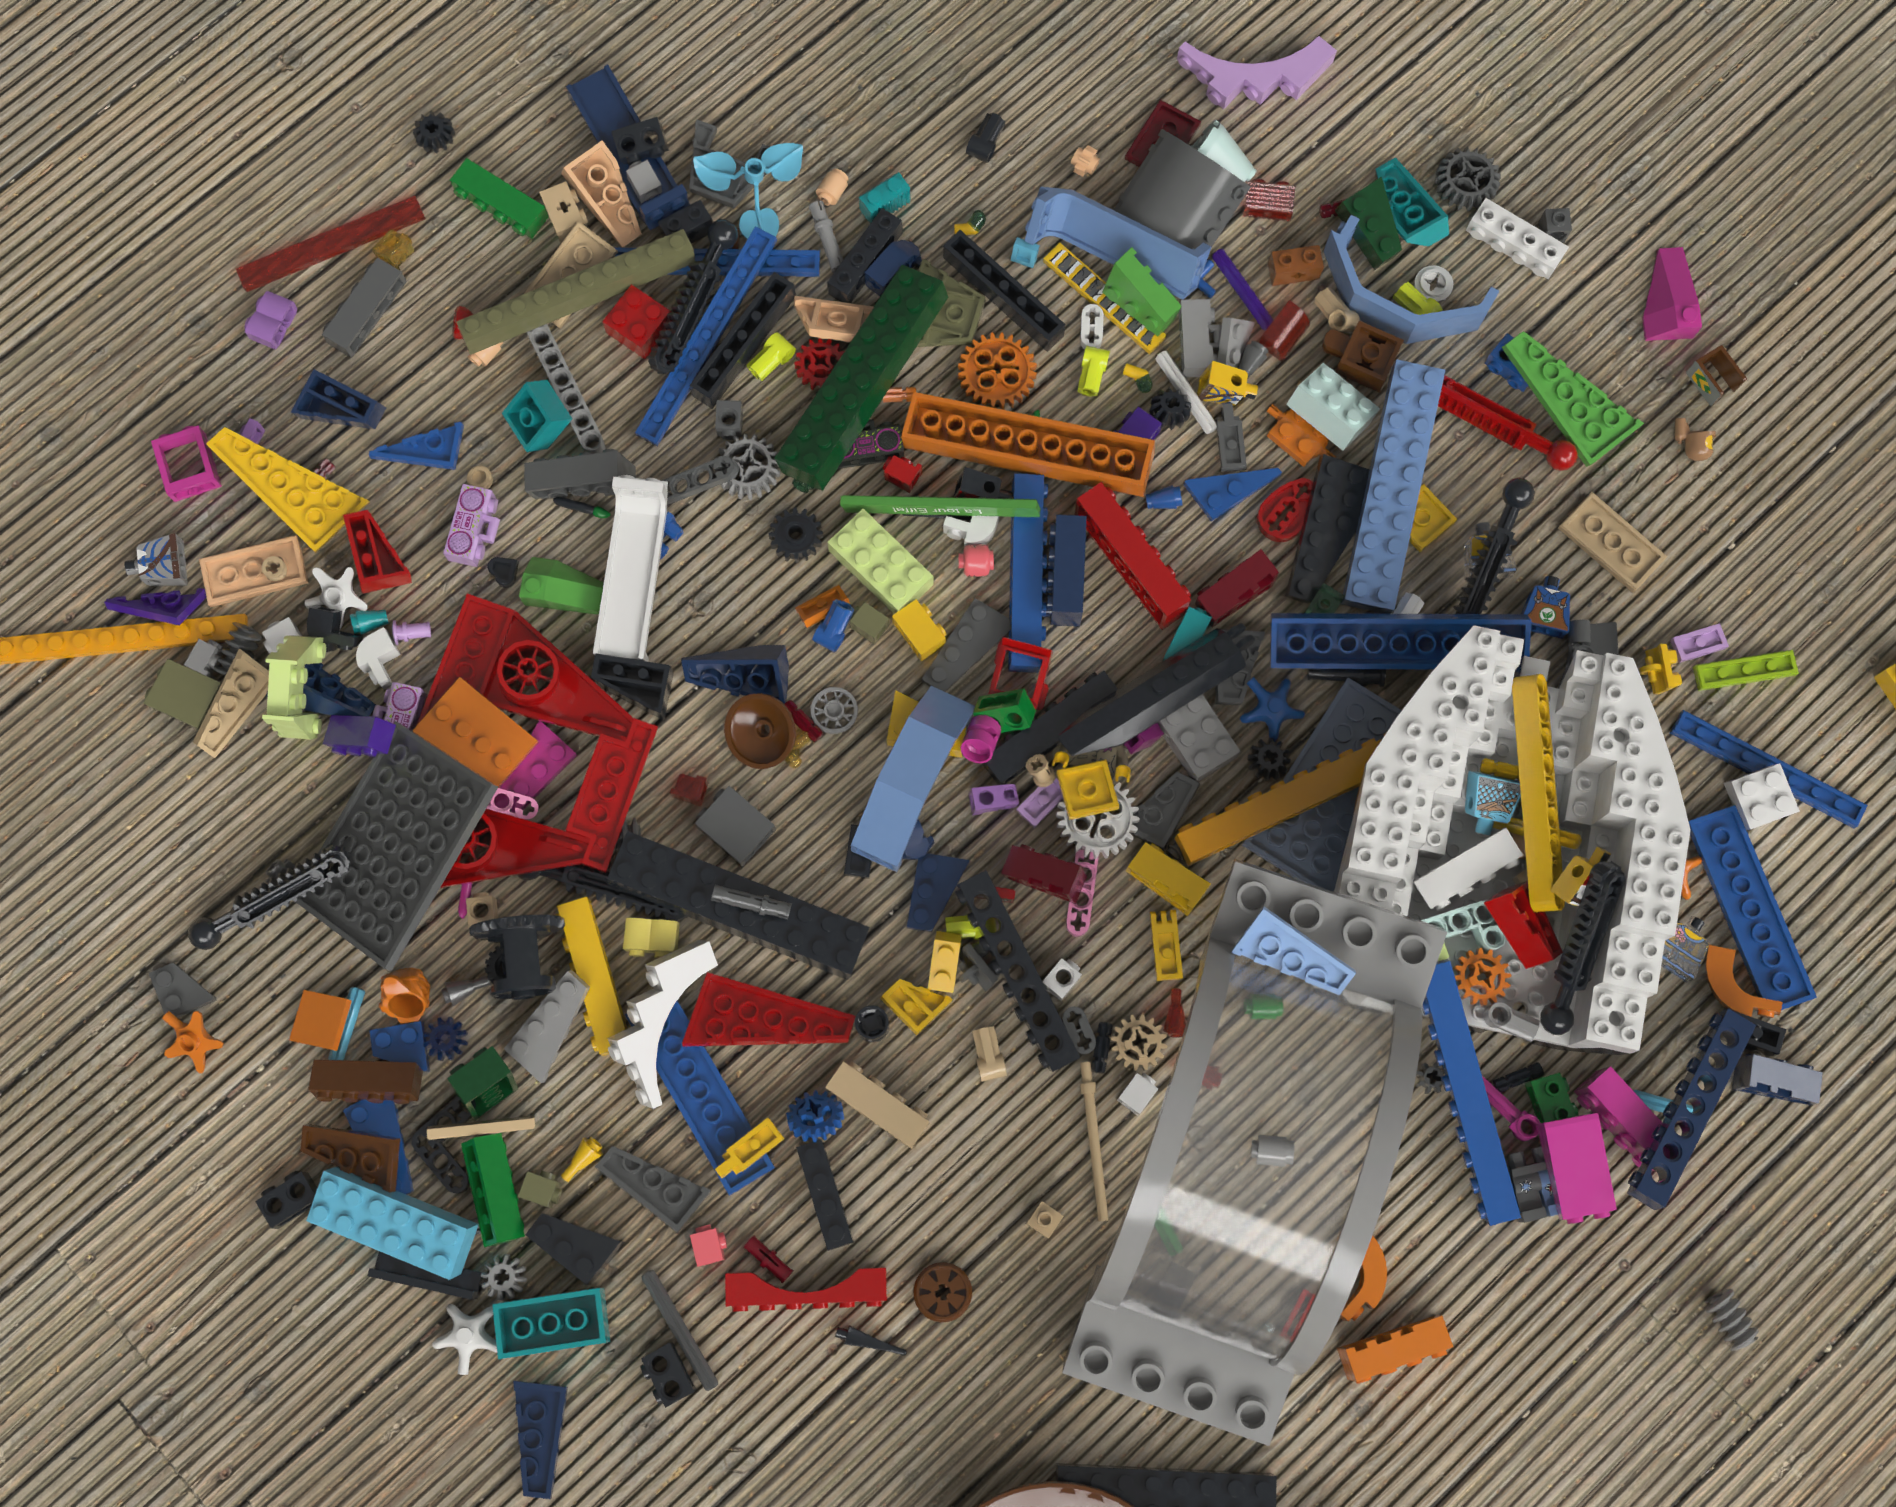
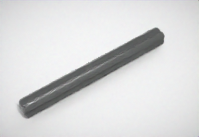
[641,1270,718,1391]

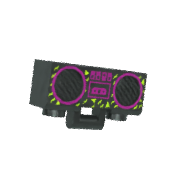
[837,419,904,469]

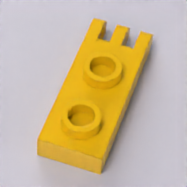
[1150,910,1183,981]

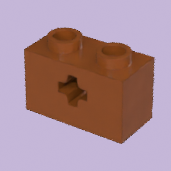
[1268,245,1324,286]

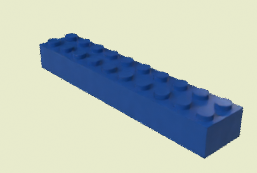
[1270,613,1531,669]

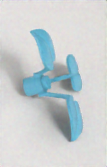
[693,143,803,240]

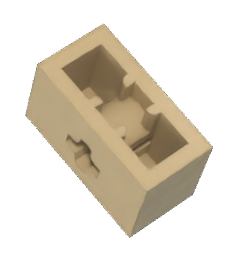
[539,182,588,243]

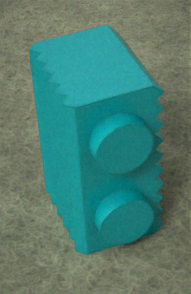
[858,172,911,224]

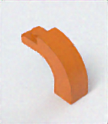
[1706,945,1783,1018]
[1340,1235,1387,1322]

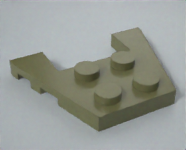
[917,259,986,347]

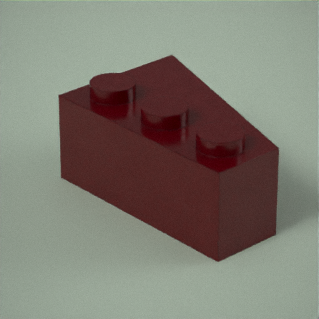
[1195,549,1279,628]
[1001,844,1087,904]

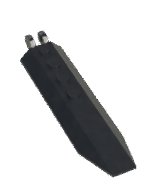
[1057,623,1255,757]

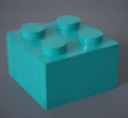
[502,380,573,452]

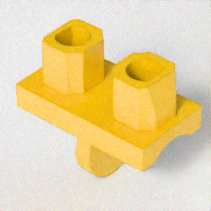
[1639,644,1682,694]

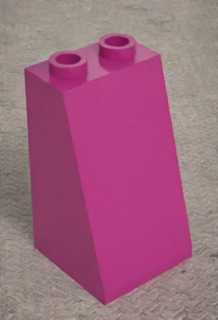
[1536,1113,1617,1224]

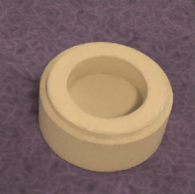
[467,466,493,489]

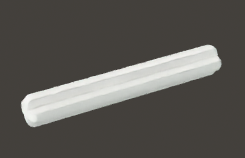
[1155,350,1217,434]

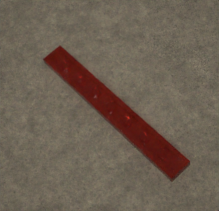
[236,196,426,292]

